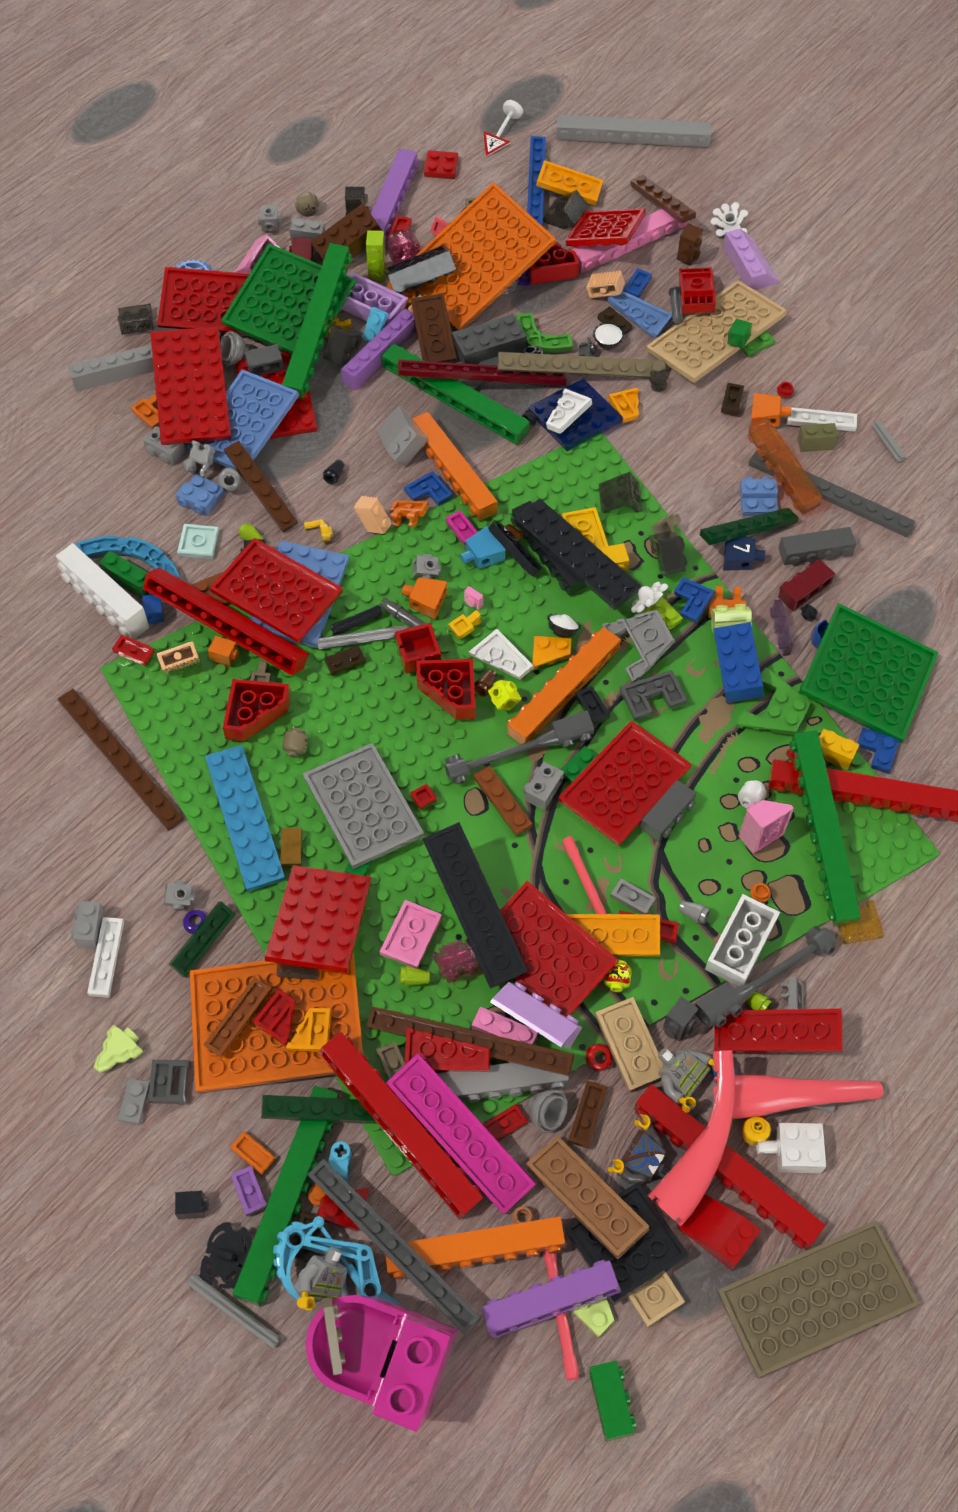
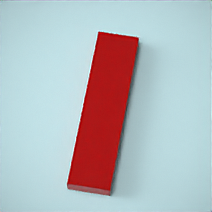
[444,1103,528,1167]

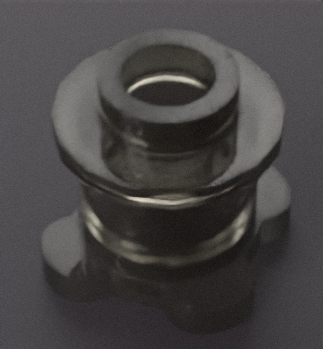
[649,370,668,392]

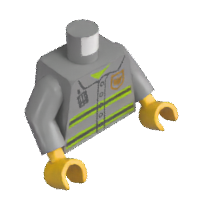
[658,1048,717,1113]
[294,1246,348,1310]

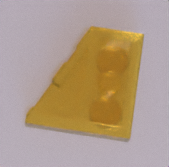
[838,900,884,944]

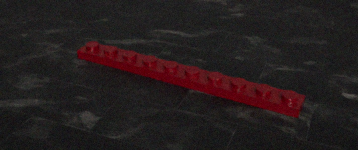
[397,359,567,386]

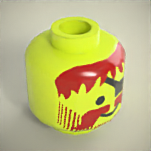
[604,960,632,992]

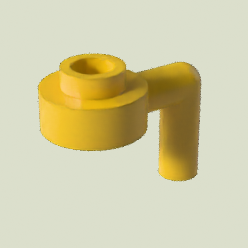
[304,519,333,542]

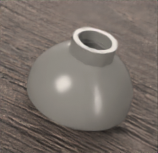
[220,331,249,366]
[528,1089,567,1133]

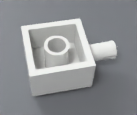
[756,1123,826,1173]

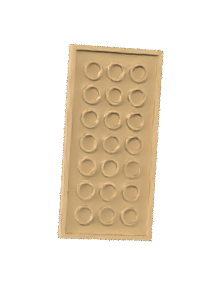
[646,280,787,383]

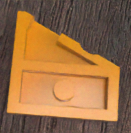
[608,387,639,423]
[532,636,571,670]
[286,1008,332,1052]

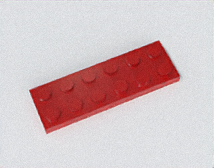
[714,1008,843,1053]

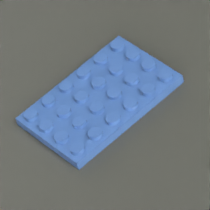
[187,370,299,468]
[250,540,350,648]

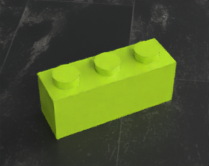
[366,230,386,281]

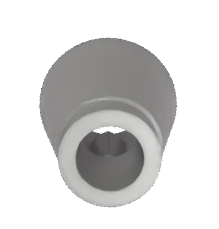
[679,900,711,924]

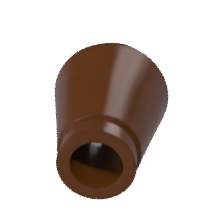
[474,669,497,697]

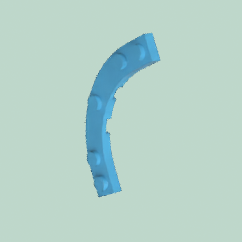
[76,536,180,579]

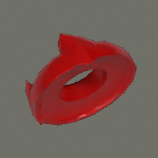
[585,1043,612,1071]

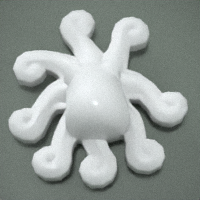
[711,202,748,237]
[631,582,668,613]

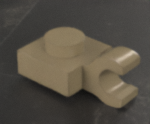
[651,514,681,542]
[250,661,271,682]

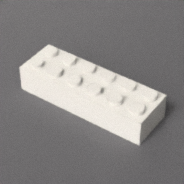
[56,543,149,639]

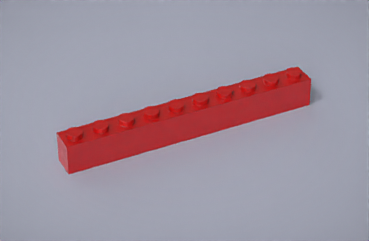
[143,567,309,676]
[768,759,958,822]
[318,1032,483,1220]
[634,1084,826,1251]

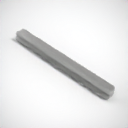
[317,625,408,649]
[187,1274,280,1348]

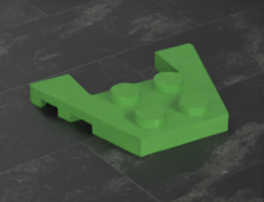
[736,667,811,735]

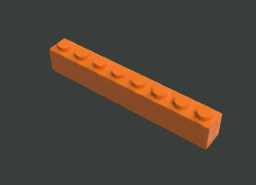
[412,411,498,521]
[507,627,621,744]
[385,1216,565,1279]

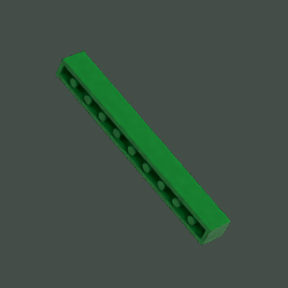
[282,243,352,398]
[381,344,530,445]
[789,730,861,927]
[232,1085,340,1307]

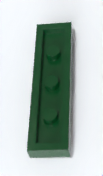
[169,901,236,977]

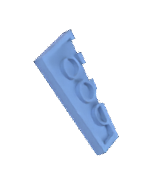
[608,291,672,339]

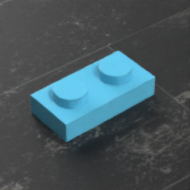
[362,307,388,342]

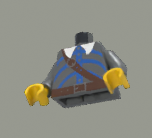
[608,1114,672,1184]

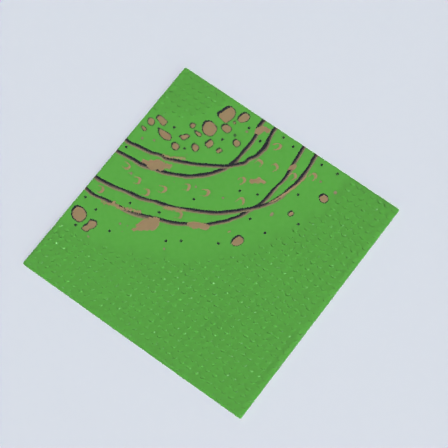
[101,430,939,1176]

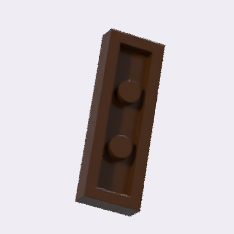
[568,1080,607,1149]

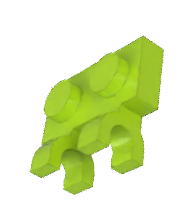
[641,596,683,630]

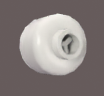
[738,780,767,808]

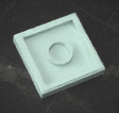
[177,524,220,560]

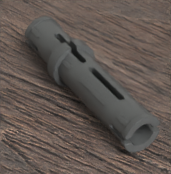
[379,597,426,627]

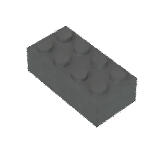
[452,314,526,364]

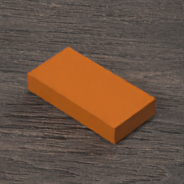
[230,1131,277,1176]

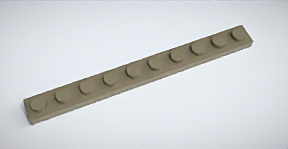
[497,352,665,379]

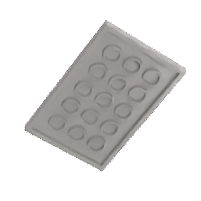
[303,743,424,869]

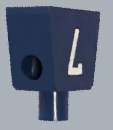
[723,536,766,571]

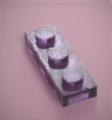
[770,599,793,656]

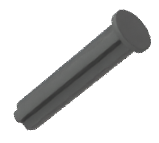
[668,286,683,325]

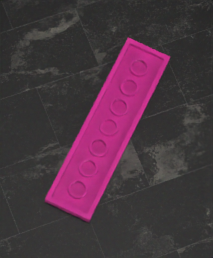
[386,1053,536,1215]

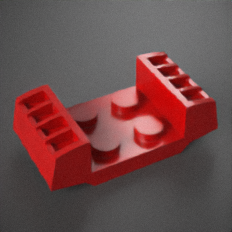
[679,267,716,314]

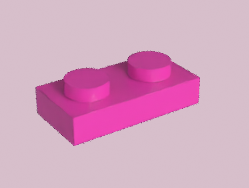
[445,510,477,547]

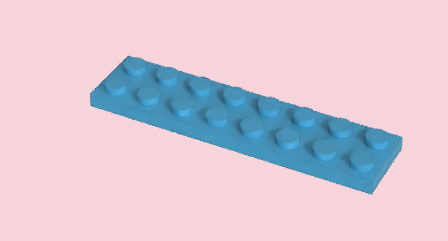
[205,745,285,892]

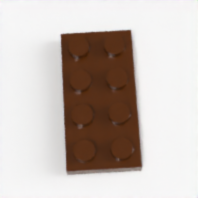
[411,293,456,362]

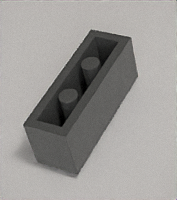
[640,780,696,842]

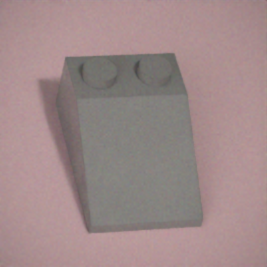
[377,405,429,465]

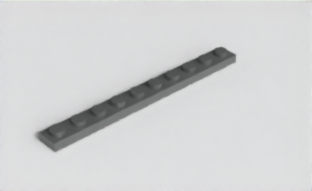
[748,449,916,537]
[307,1159,481,1336]

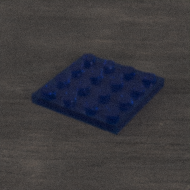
[528,378,623,451]

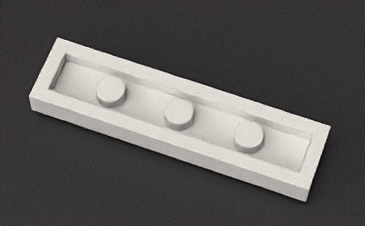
[787,407,857,432]
[87,917,124,998]

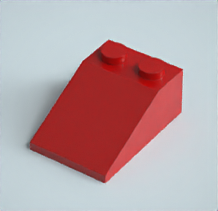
[678,1194,761,1271]

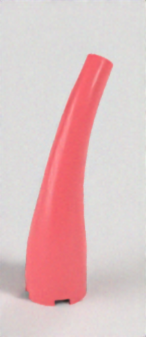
[648,1050,735,1226]
[714,1074,883,1119]

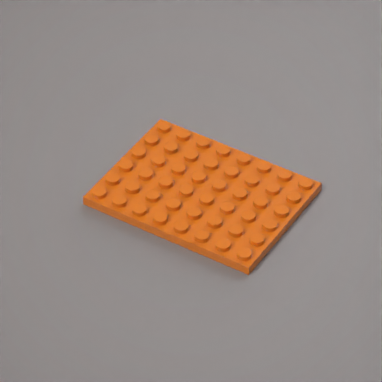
[415,182,557,331]
[190,950,364,1093]

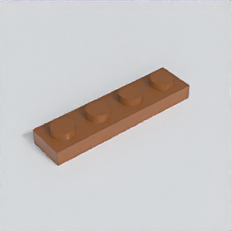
[473,766,532,836]
[204,977,272,1058]

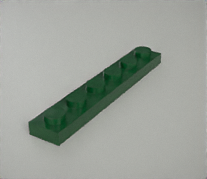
[699,508,799,545]
[261,1095,378,1124]

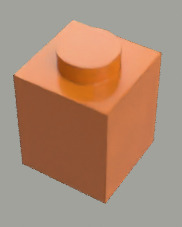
[208,636,239,667]

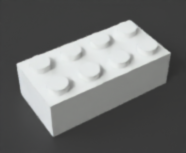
[705,894,780,987]

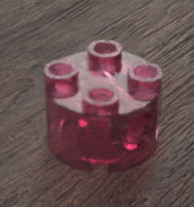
[387,230,422,264]
[433,939,479,983]

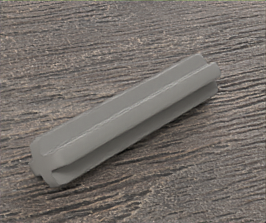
[872,421,906,463]

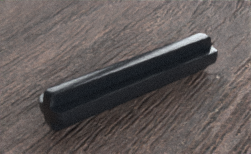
[331,605,382,635]

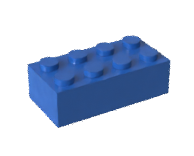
[713,622,764,703]

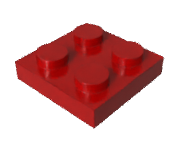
[424,150,458,179]

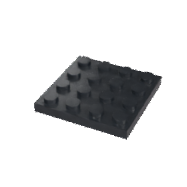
[565,1183,689,1305]

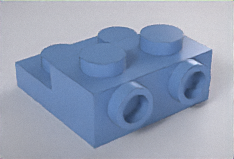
[175,474,226,516]
[739,476,778,516]

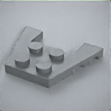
[602,610,675,682]

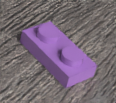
[231,1166,267,1216]

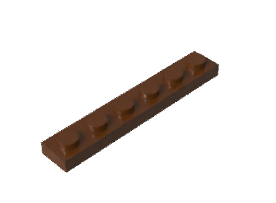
[631,175,696,224]
[224,440,298,533]

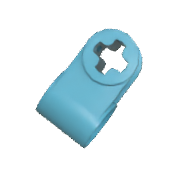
[328,1141,352,1183]

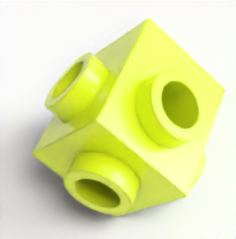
[488,680,522,711]

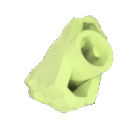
[94,1025,143,1073]

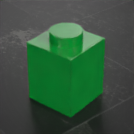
[727,318,752,349]

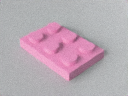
[380,900,442,969]

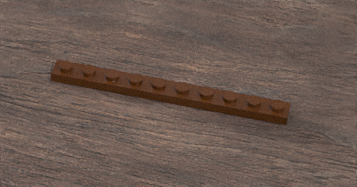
[58,689,184,831]
[366,1006,574,1077]

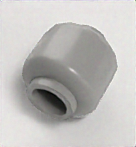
[218,467,242,491]

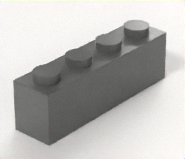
[778,527,856,565]

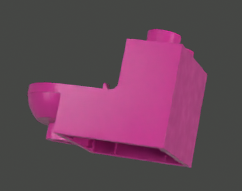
[306,1295,458,1432]

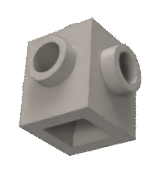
[258,205,281,231]
[413,554,441,579]
[164,880,195,910]

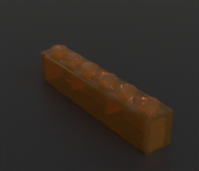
[747,417,822,515]

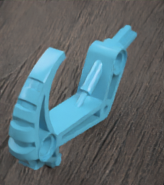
[273,1216,400,1305]

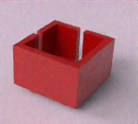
[395,623,441,674]

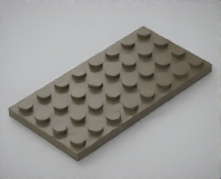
[717,1220,920,1379]

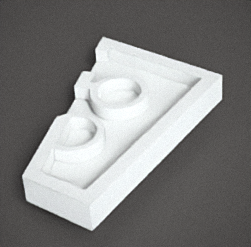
[546,389,592,434]
[469,629,534,680]

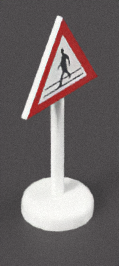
[483,100,523,157]

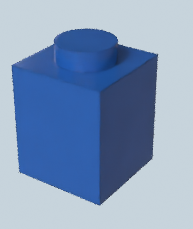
[142,595,164,624]

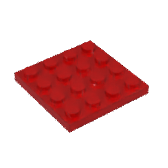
[565,208,646,248]

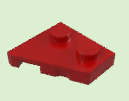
[316,1188,369,1231]

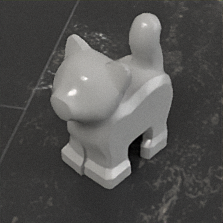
[182,440,216,477]

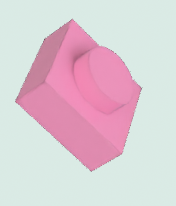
[464,586,483,610]

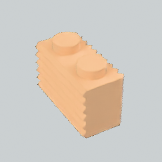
[586,270,625,298]
[354,496,392,534]
[157,641,200,674]

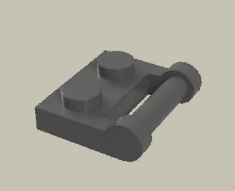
[148,1060,191,1105]

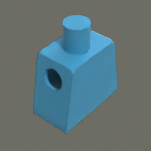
[460,526,505,568]

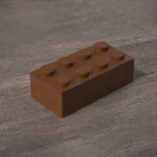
[311,203,385,260]

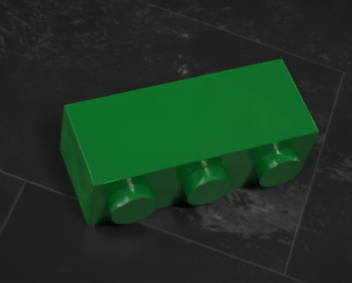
[98,551,151,599]
[588,1360,637,1442]

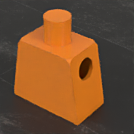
[751,393,792,429]
[402,578,447,619]

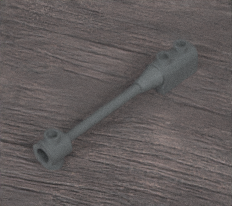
[444,710,594,785]
[695,926,836,1028]

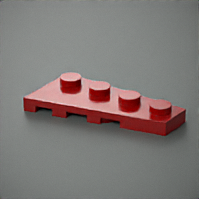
[405,1028,491,1072]

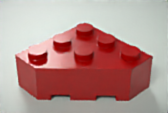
[527,243,579,285]
[416,659,475,720]
[223,679,291,741]

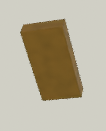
[280,828,302,867]

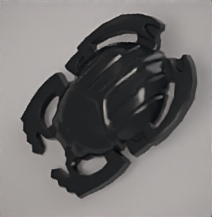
[200,1222,252,1289]

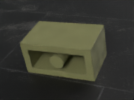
[797,423,838,452]

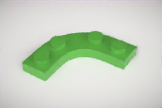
[516,313,573,353]

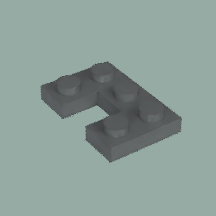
[620,670,687,721]

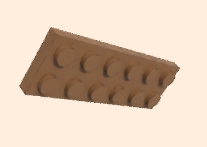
[526,1136,650,1259]

